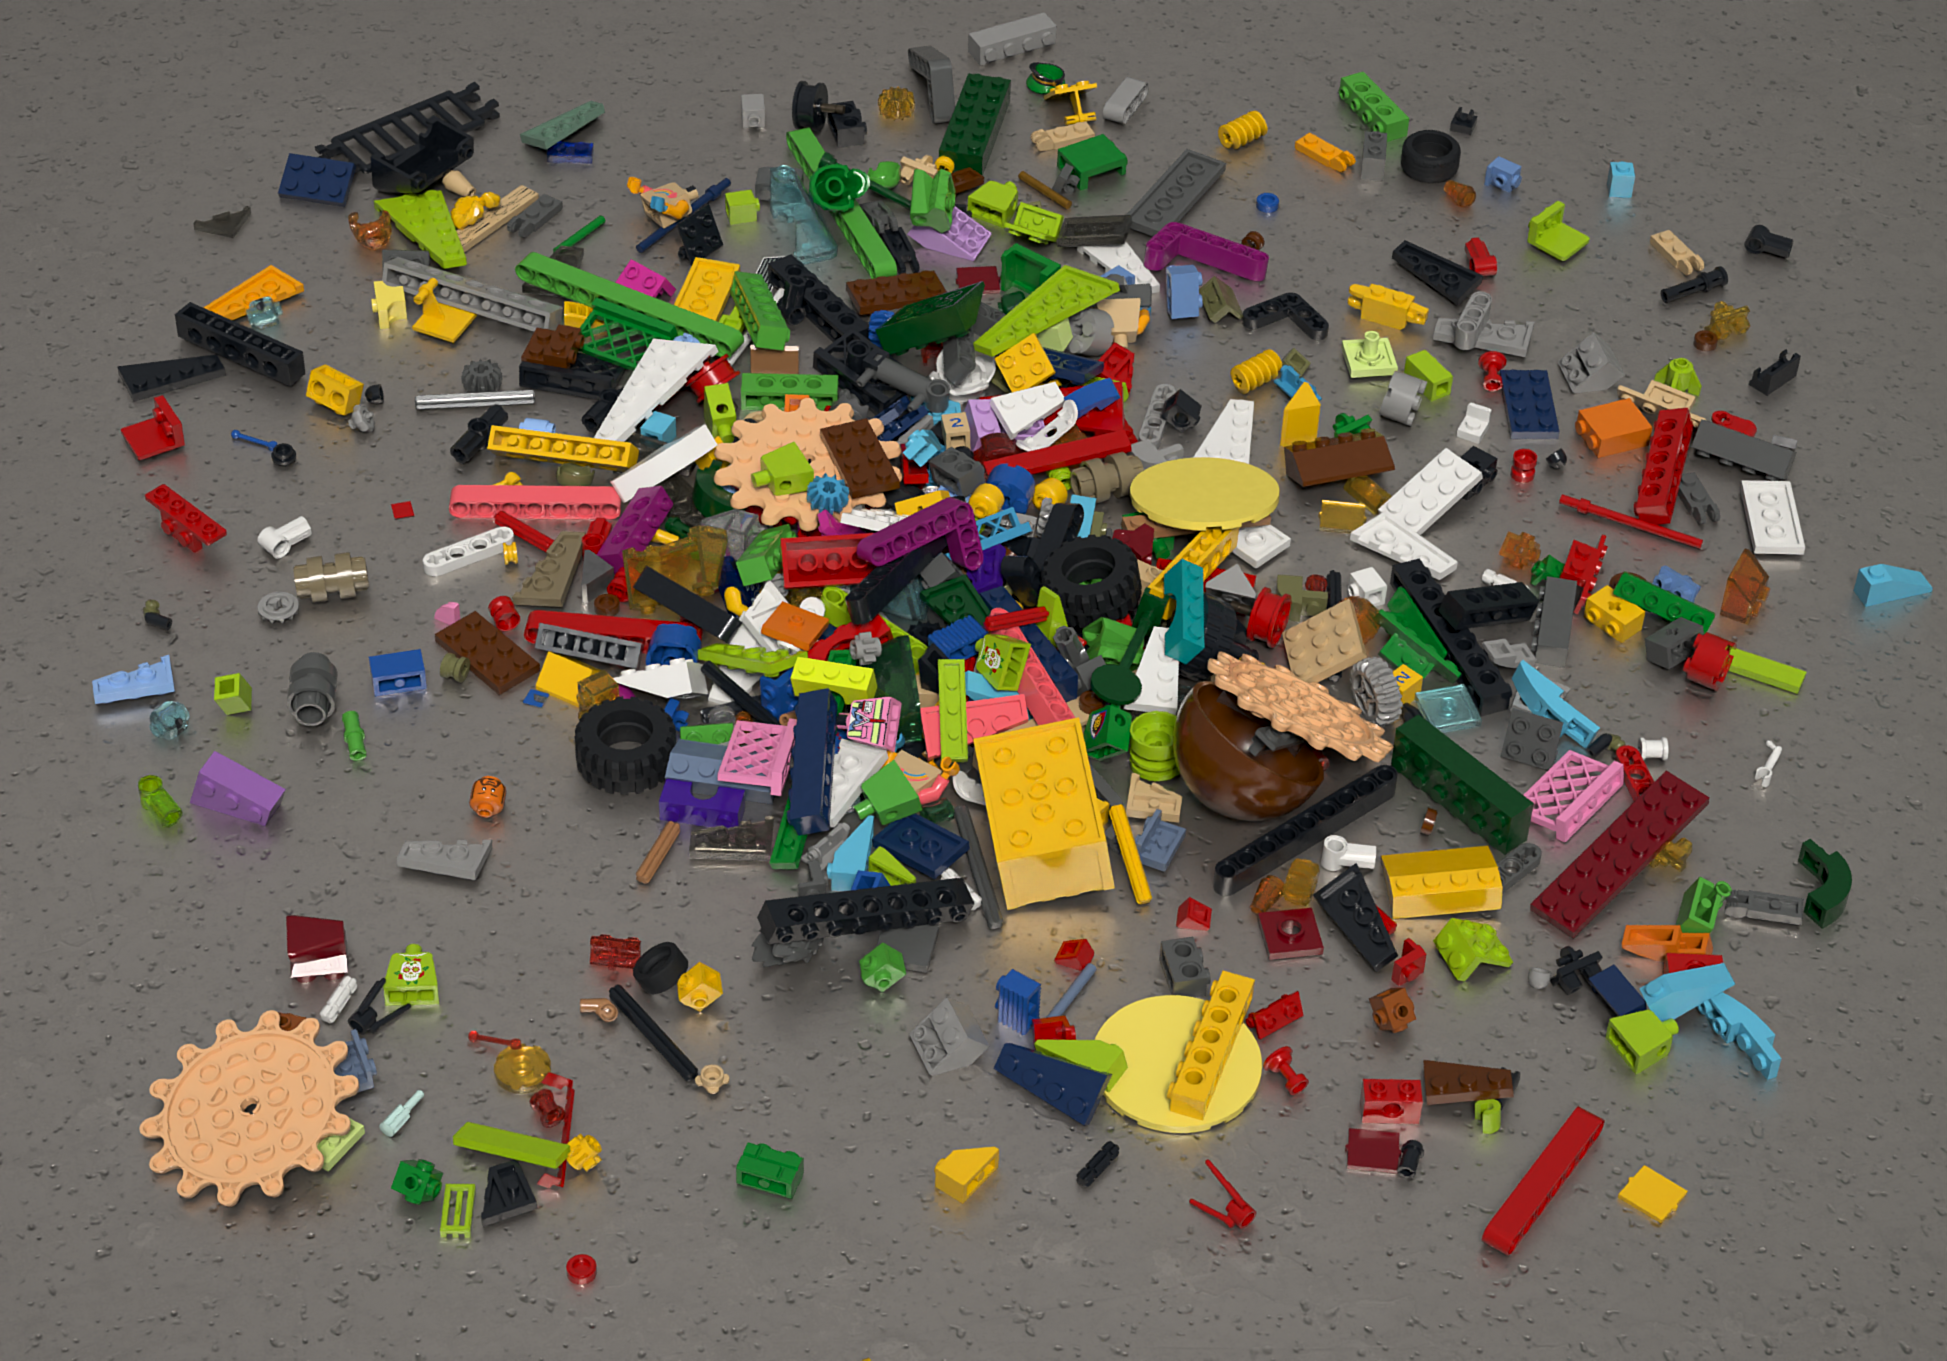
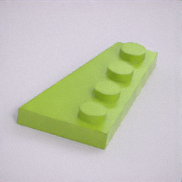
[698,643,808,677]

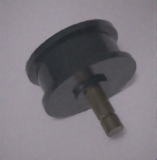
[792,81,845,132]

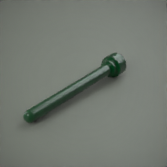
[818,152,911,210]

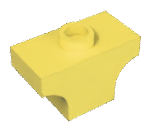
[371,281,407,329]

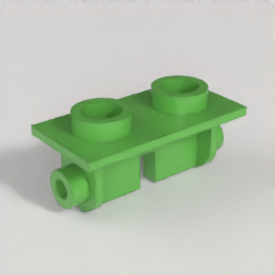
[680,723,733,745]

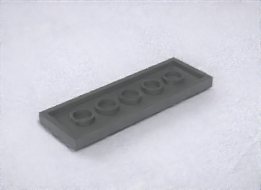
[1123,149,1226,237]

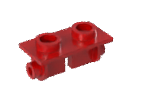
[1245,991,1304,1040]

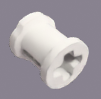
[1637,737,1668,761]

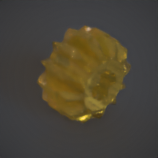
[878,86,915,121]
[1283,858,1320,906]

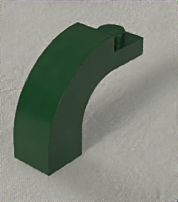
[692,459,747,531]
[1798,839,1852,929]

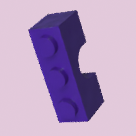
[659,779,745,831]

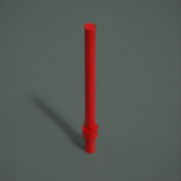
[1559,494,1703,549]

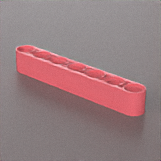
[449,485,622,520]
[983,608,1075,726]

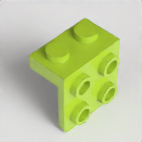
[1527,201,1590,261]
[1003,202,1064,244]
[1433,918,1513,981]

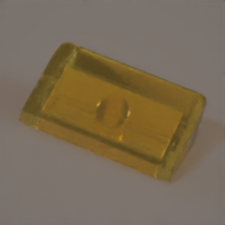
[1343,475,1392,514]

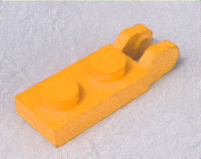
[1295,132,1356,172]

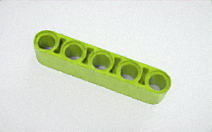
[820,586,928,675]

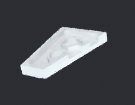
[990,382,1065,440]

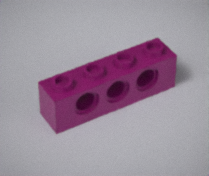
[596,486,673,574]

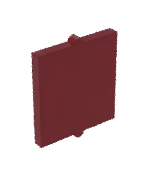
[956,266,1001,294]
[1345,1128,1402,1174]

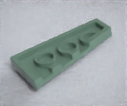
[520,101,605,150]

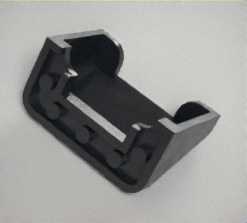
[370,115,474,193]

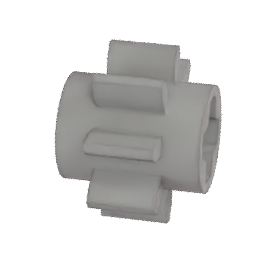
[850,632,881,665]

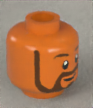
[469,776,507,818]

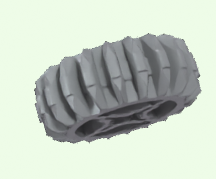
[1350,657,1403,727]

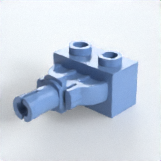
[1166,264,1203,319]

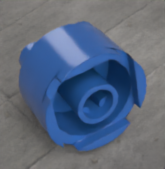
[986,464,1035,515]
[646,624,702,666]

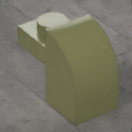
[1276,575,1328,622]

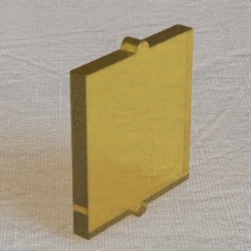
[1318,500,1367,534]

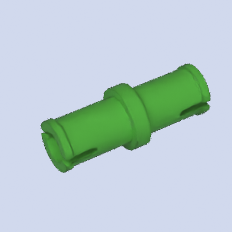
[342,711,367,761]

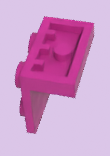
[615,259,676,298]

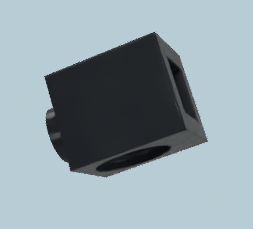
[1161,389,1202,433]

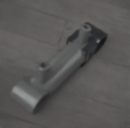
[846,339,950,413]

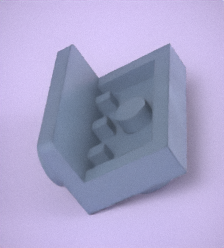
[1135,809,1186,872]
[334,1029,377,1092]

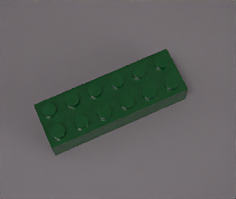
[939,73,1011,176]
[1391,714,1534,855]

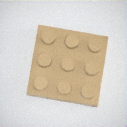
[1282,598,1367,683]

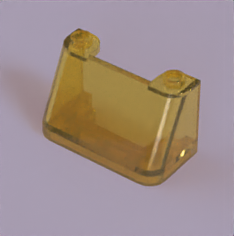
[622,525,728,615]

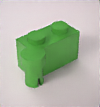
[1676,877,1732,933]

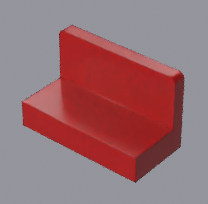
[900,444,929,484]

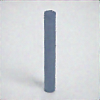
[1046,963,1097,1018]

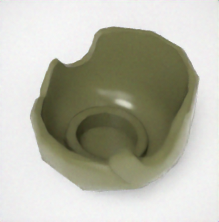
[556,463,595,486]

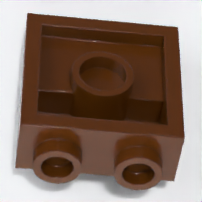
[521,324,585,369]

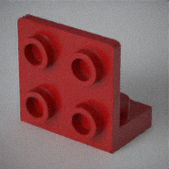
[121,395,185,460]

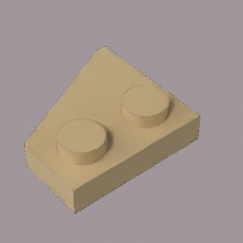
[1126,773,1182,823]

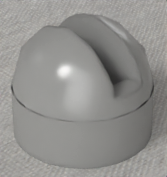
[1528,967,1552,989]

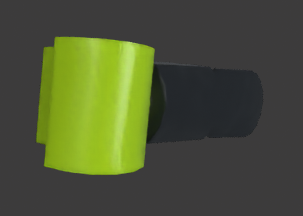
[1475,1067,1520,1134]

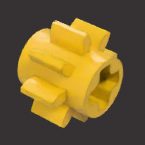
[566,1134,602,1171]

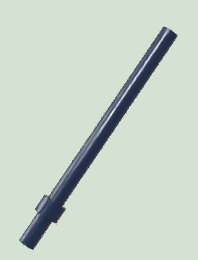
[636,178,731,253]

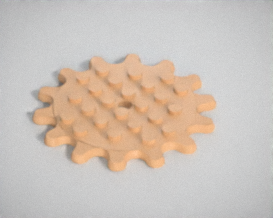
[714,398,902,531]
[1207,652,1394,762]
[139,1010,359,1207]

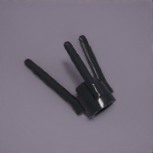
[348,978,411,1035]

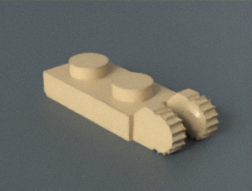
[1030,121,1095,151]
[1650,230,1705,275]

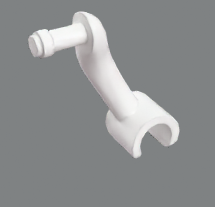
[1755,740,1782,787]

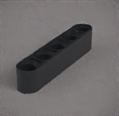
[633,565,743,644]

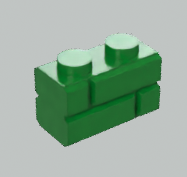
[736,1142,804,1199]

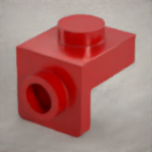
[1391,938,1427,986]
[1032,1015,1076,1050]

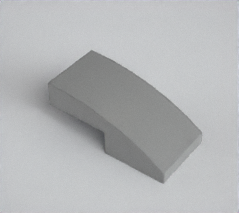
[1482,639,1537,668]

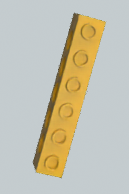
[487,425,639,472]
[1148,526,1239,620]
[1167,970,1255,1121]

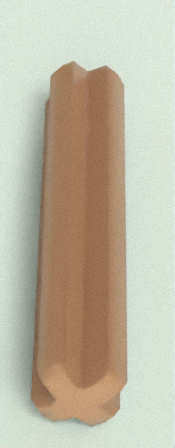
[636,821,680,884]

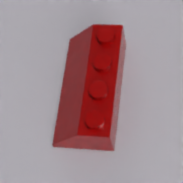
[779,533,877,589]

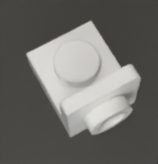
[1456,402,1492,444]

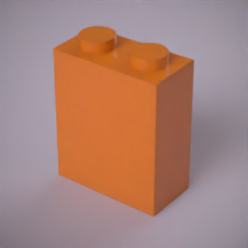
[1575,398,1653,458]

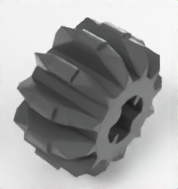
[461,359,503,393]

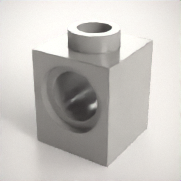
[741,94,765,128]

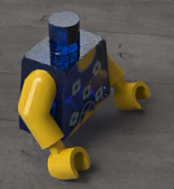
[718,556,782,619]

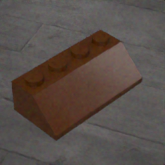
[1284,428,1395,487]

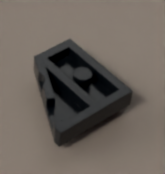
[481,1159,537,1227]

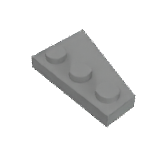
[397,839,492,880]

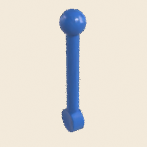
[231,430,277,451]

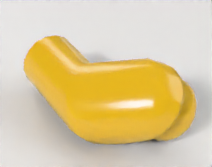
[650,528,679,547]

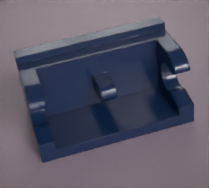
[1588,964,1647,1017]

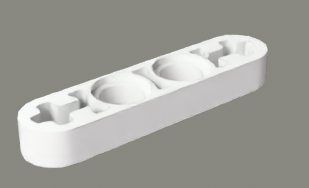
[423,527,514,576]

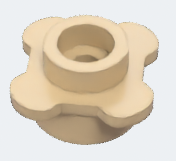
[695,1065,730,1094]

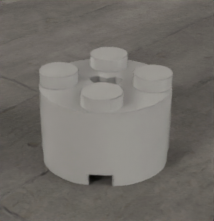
[1066,307,1114,356]
[1379,371,1428,427]

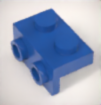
[760,667,799,720]

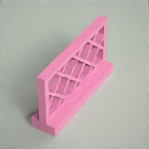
[717,718,797,796]
[1524,750,1624,843]

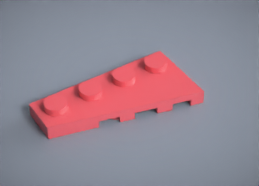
[919,694,1029,761]

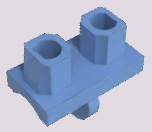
[1652,565,1701,603]

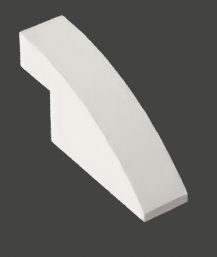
[611,424,718,503]

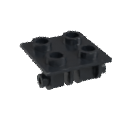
[676,204,723,266]

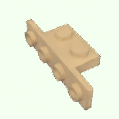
[1617,380,1706,432]

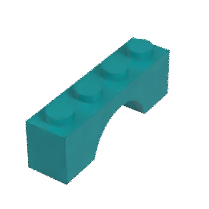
[1164,559,1205,664]

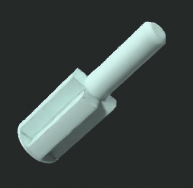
[379,1090,424,1137]

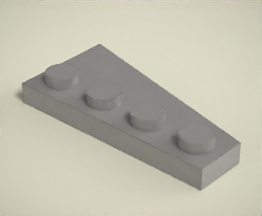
[1433,318,1534,357]

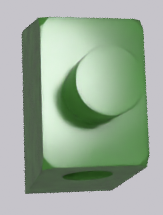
[853,760,923,825]

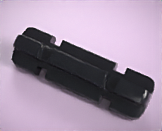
[1076,1141,1119,1187]

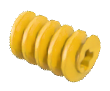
[1218,110,1268,149]
[1230,349,1282,394]

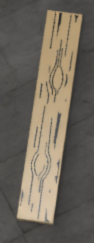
[429,185,539,255]

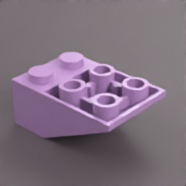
[907,206,992,261]
[964,399,1048,456]

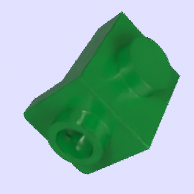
[1530,555,1564,586]

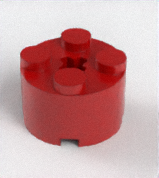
[1683,632,1737,691]

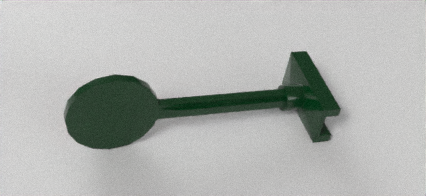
[1090,587,1170,705]

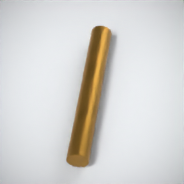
[1018,171,1072,209]

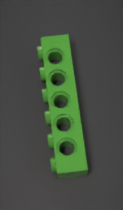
[730,271,790,350]

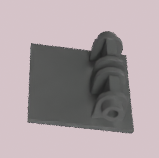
[1501,708,1564,770]

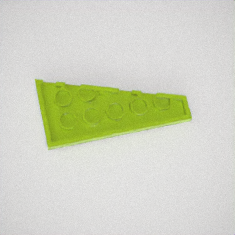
[374,190,467,269]
[973,265,1120,357]

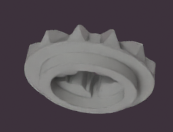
[1036,497,1054,537]
[257,592,299,624]

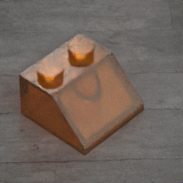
[1720,548,1771,625]

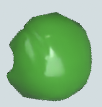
[867,161,901,190]

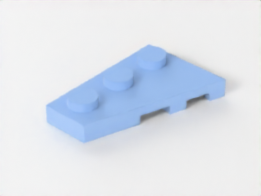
[92,654,175,704]

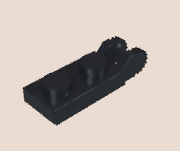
[879,227,920,275]

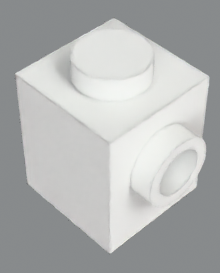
[1347,567,1387,611]

